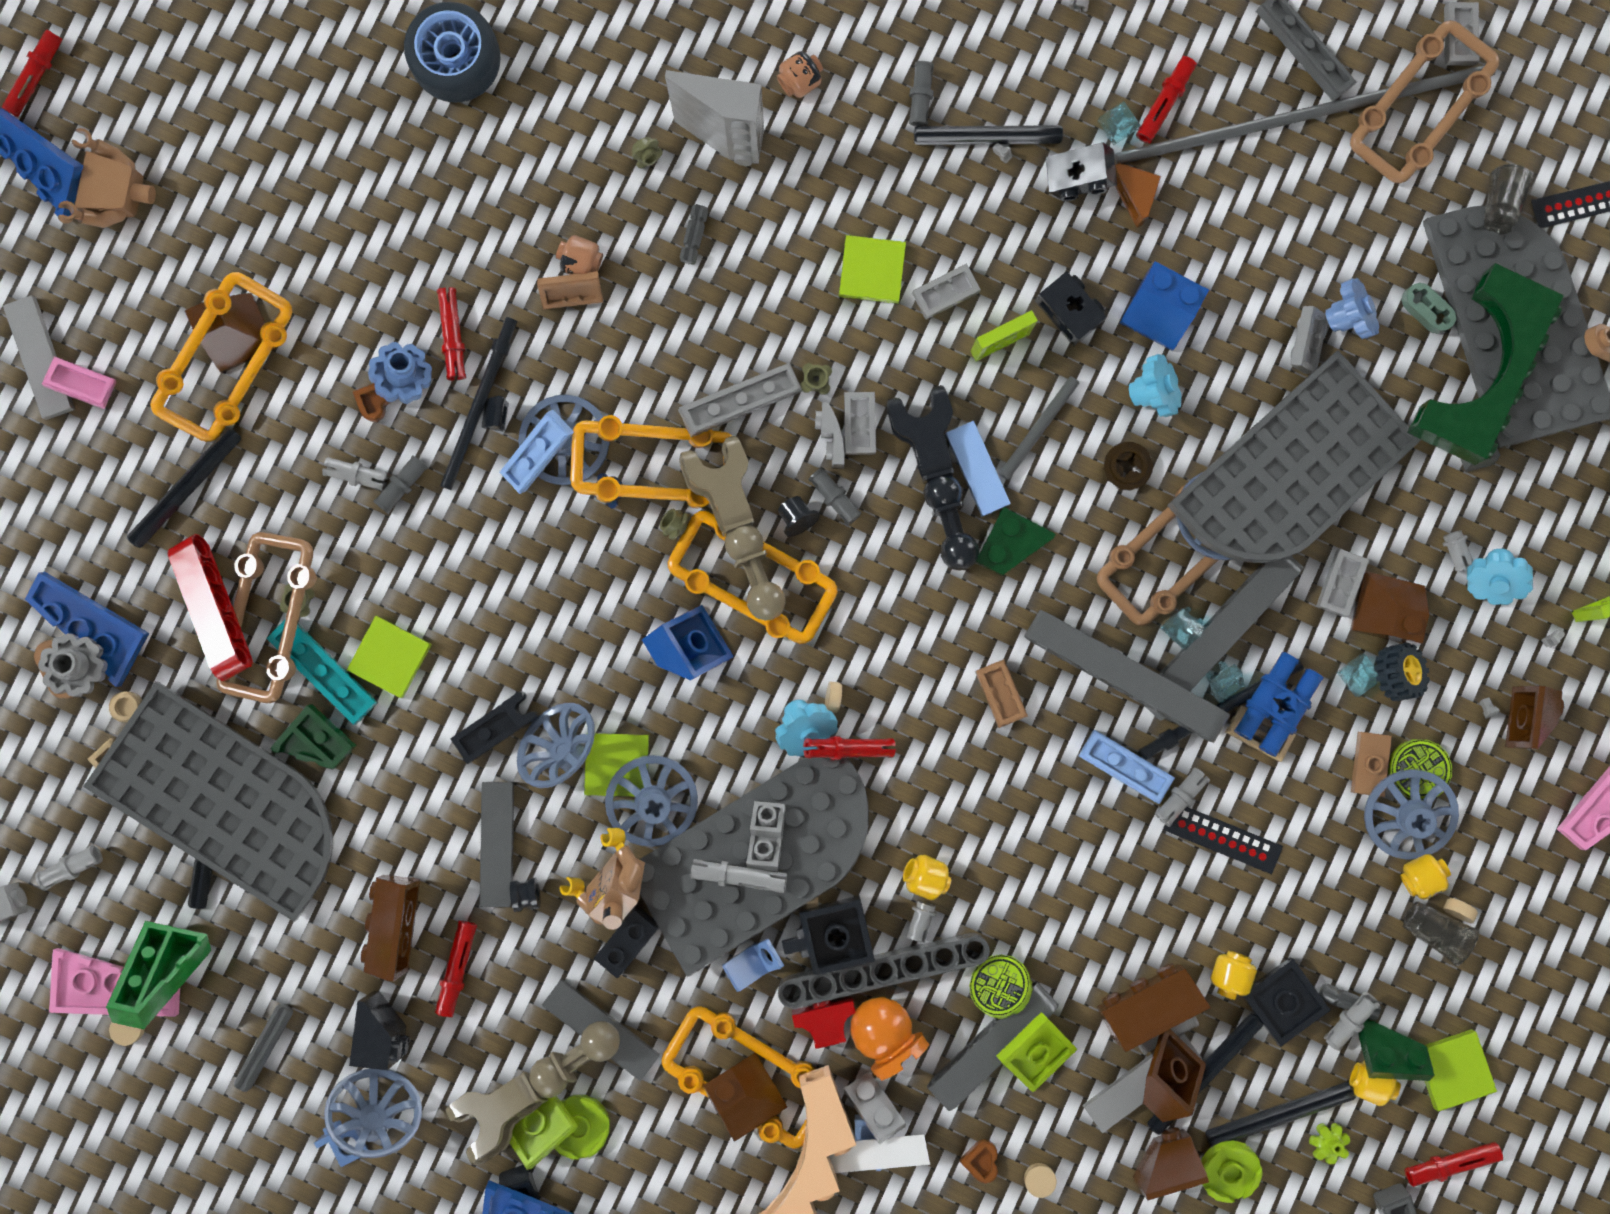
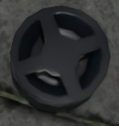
[510,877,541,912]

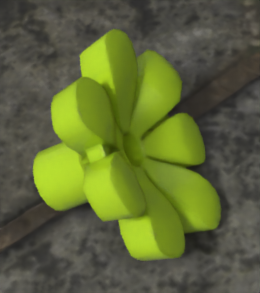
[1309,1123,1350,1164]

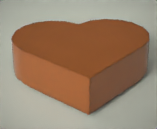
[353,383,390,422]
[959,1139,998,1184]

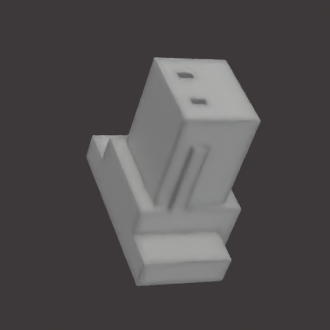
[993,143,1012,163]
[1541,629,1565,648]
[1480,697,1500,719]

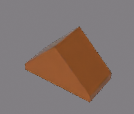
[1115,163,1161,228]

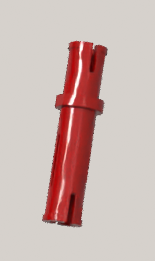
[1,29,63,118]
[1136,56,1197,144]
[437,287,467,381]
[803,736,896,760]
[434,920,477,1018]
[1405,1142,1503,1187]

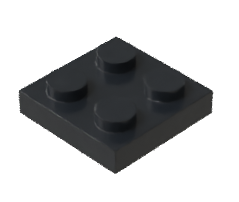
[1242,957,1330,1047]

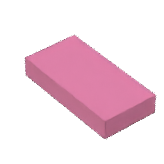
[42,356,116,409]

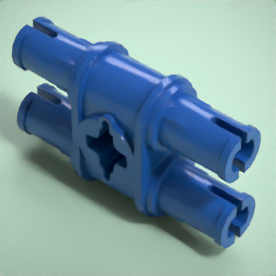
[1234,652,1324,757]

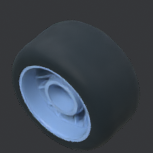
[404,2,501,103]

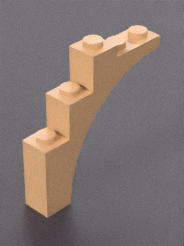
[759,1065,856,1214]

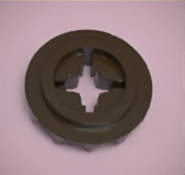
[1103,442,1153,491]

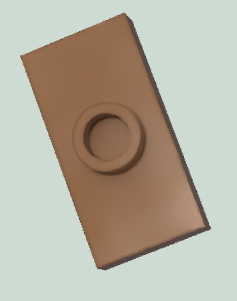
[537,271,603,310]
[975,659,1028,728]
[1351,732,1392,797]

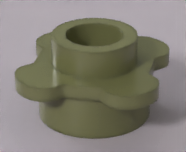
[632,137,663,169]
[800,363,832,395]
[660,509,689,540]
[280,584,315,617]

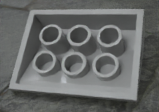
[665,70,764,166]

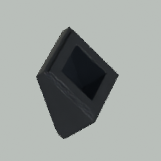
[482,396,509,432]
[499,1164,540,1200]

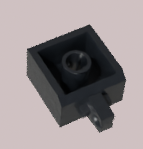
[782,896,875,975]

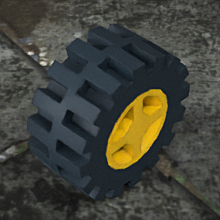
[1374,643,1430,701]

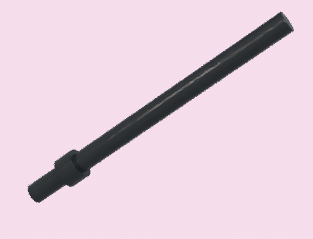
[440,317,518,490]
[1139,659,1304,760]

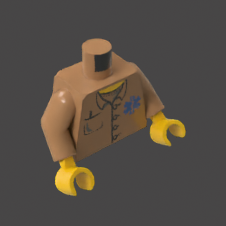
[560,828,645,929]

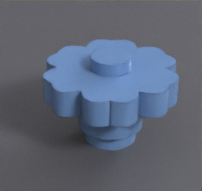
[1326,278,1379,339]
[368,342,432,404]

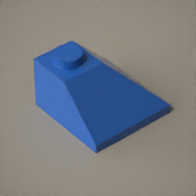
[642,605,734,681]

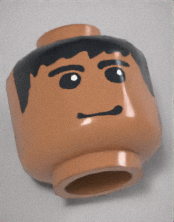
[777,51,823,98]
[556,235,603,275]

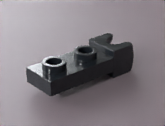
[450,691,540,764]

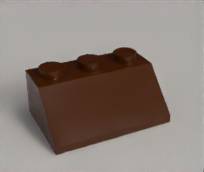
[361,875,421,981]
[1097,963,1210,1052]

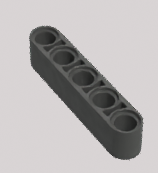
[927,981,1059,1111]

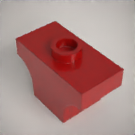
[792,996,856,1049]

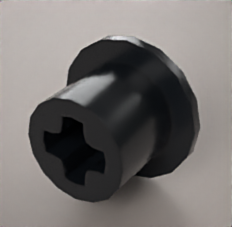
[778,496,820,537]

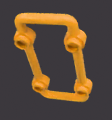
[150,272,292,442]
[570,415,732,509]
[667,511,838,644]
[661,1006,815,1149]

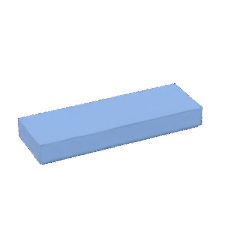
[500,410,574,494]
[945,421,1011,517]
[1078,730,1175,804]

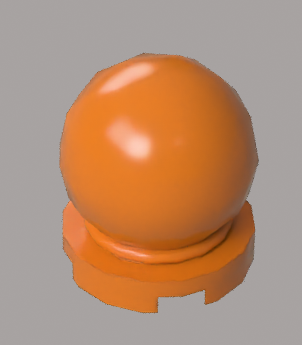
[850,996,929,1081]

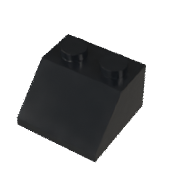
[349,991,410,1070]

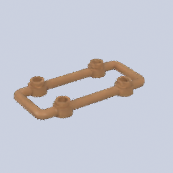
[1350,20,1500,183]
[1097,484,1218,626]
[216,532,317,703]

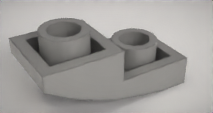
[815,402,844,469]
[746,801,786,872]

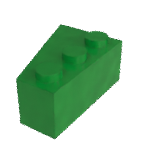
[106,921,212,1030]

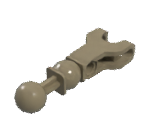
[679,436,786,621]
[446,1021,621,1165]

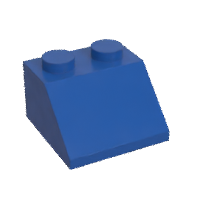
[1120,261,1209,351]

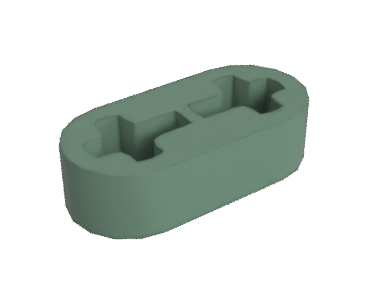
[1401,283,1456,334]

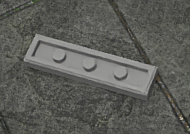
[3,295,75,420]
[678,363,802,437]
[1082,1033,1202,1133]

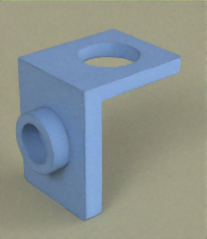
[722,939,784,992]
[314,1119,369,1167]

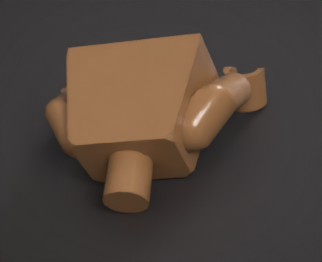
[58,128,156,228]

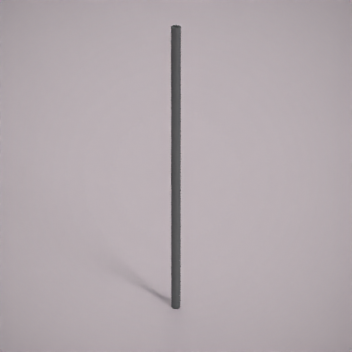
[1115,65,1496,164]

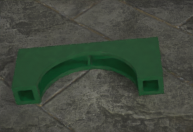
[1407,263,1564,465]

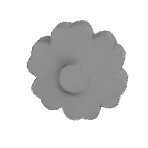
[38,634,108,697]

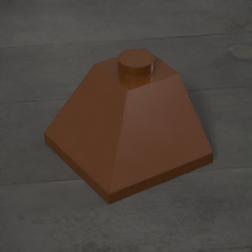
[185,293,277,373]
[1350,571,1430,645]
[1505,686,1564,749]
[1143,1029,1206,1122]
[702,1053,788,1142]
[1133,1127,1209,1201]

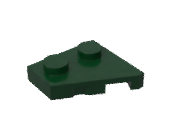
[976,507,1056,576]
[270,704,357,770]
[1358,1019,1435,1081]

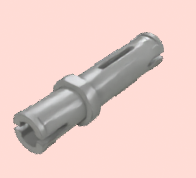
[691,859,787,893]

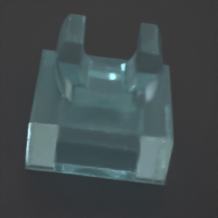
[1097,101,1141,146]
[1161,607,1205,649]
[1337,654,1380,697]
[1206,661,1245,703]

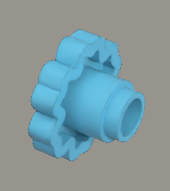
[1129,354,1182,417]
[1467,549,1533,605]
[775,699,838,757]

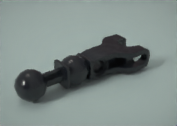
[887,385,979,571]

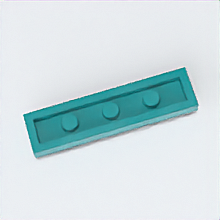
[266,619,378,725]

